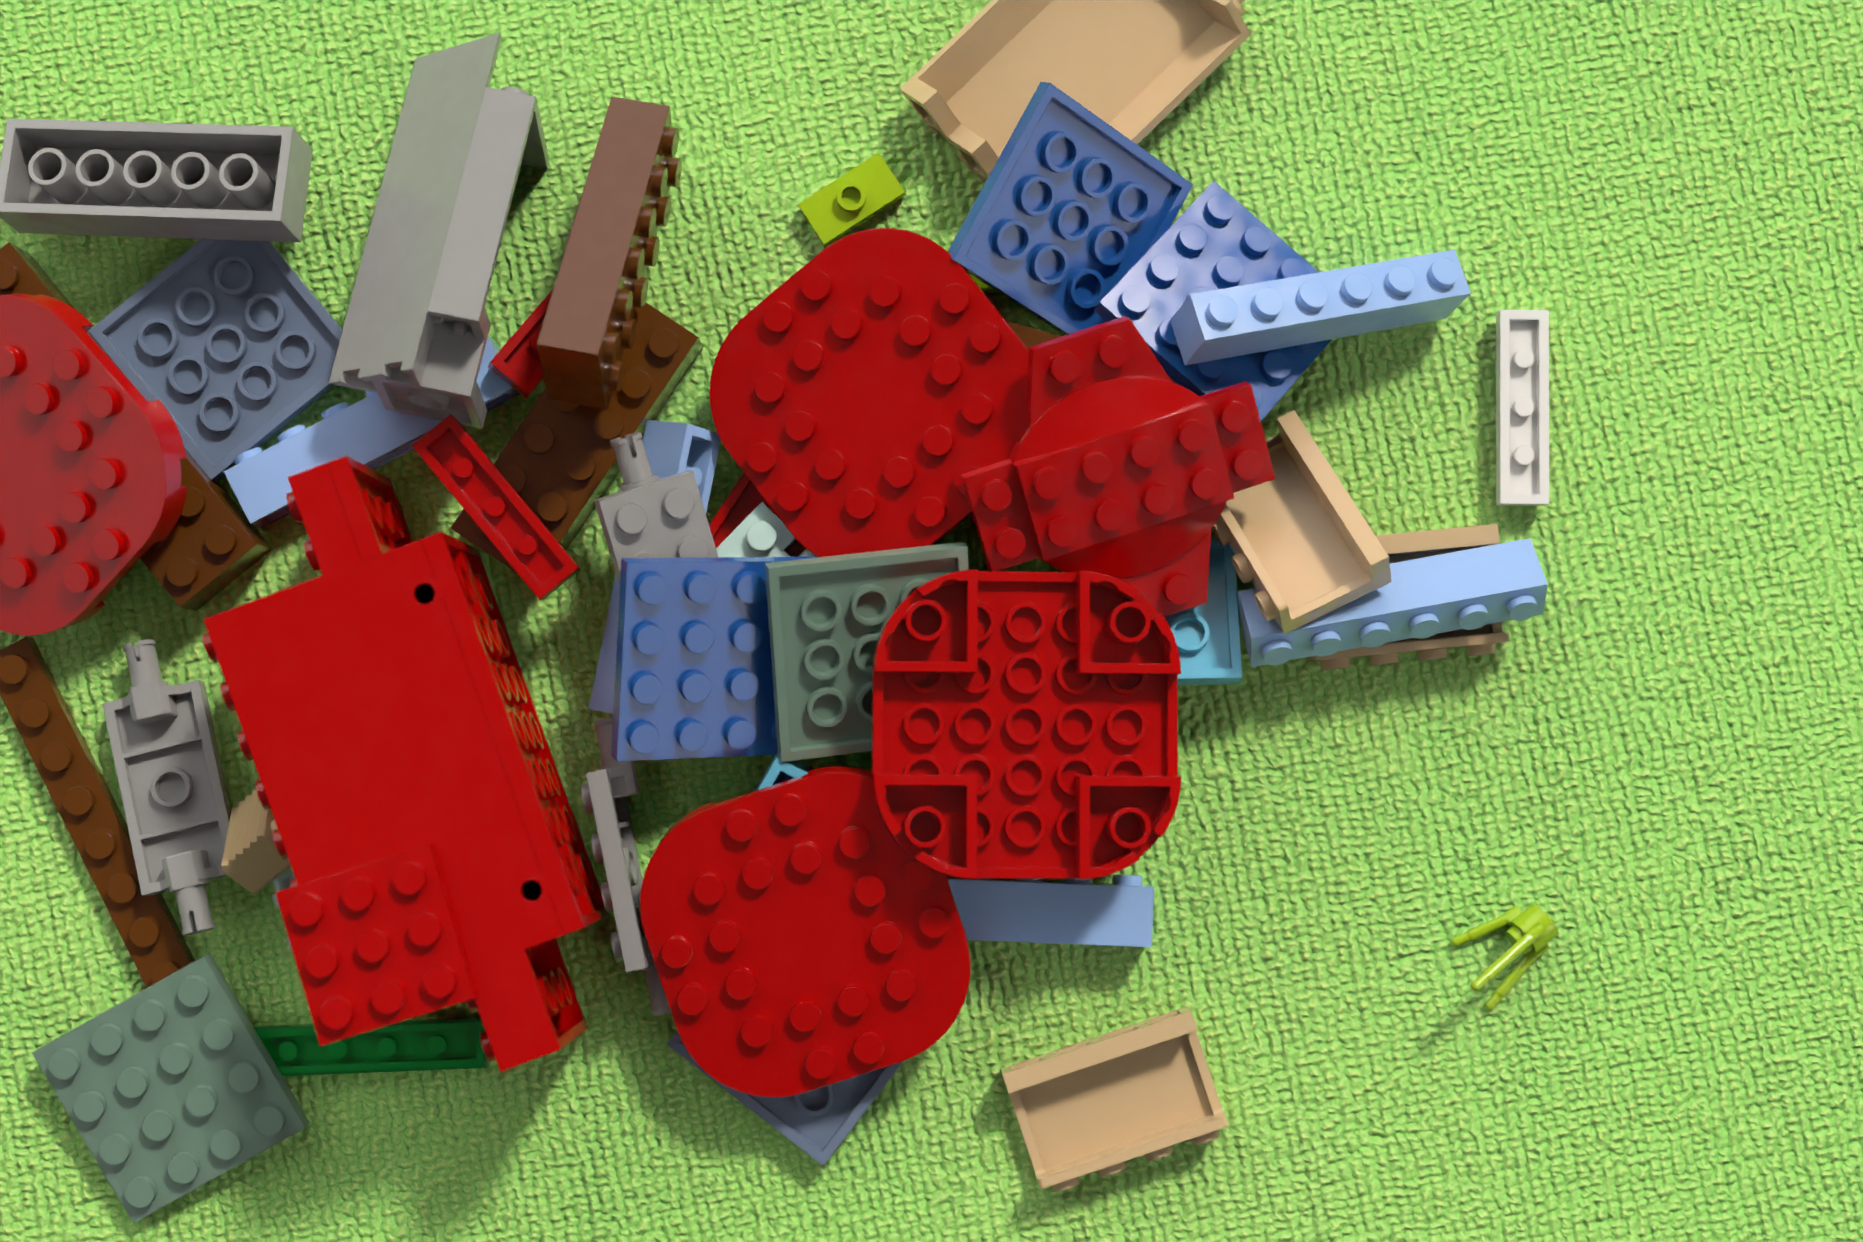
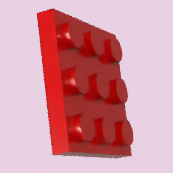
[275,844,478,1046]

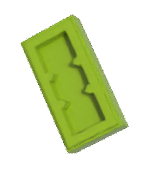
[798,152,905,248]

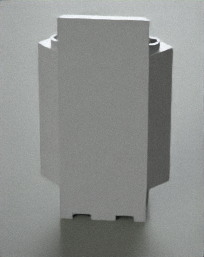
[328,32,550,429]

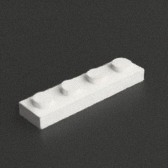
[1496,309,1549,506]

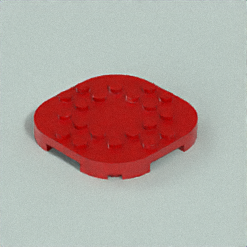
[709,228,1029,557]
[0,294,188,635]
[872,569,1181,879]
[640,766,971,1097]

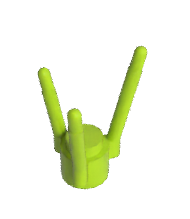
[1451,904,1559,1011]

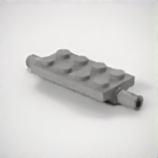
[594,432,718,585]
[102,639,232,936]
[581,717,671,1016]

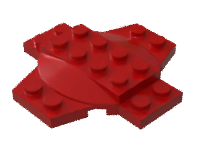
[961,316,1276,617]

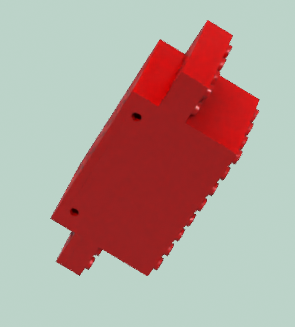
[203,456,610,1072]

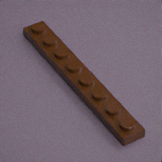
[0,637,195,987]

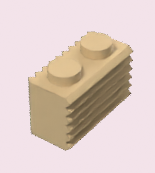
[221,790,291,894]

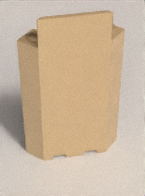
[900,0,1251,183]

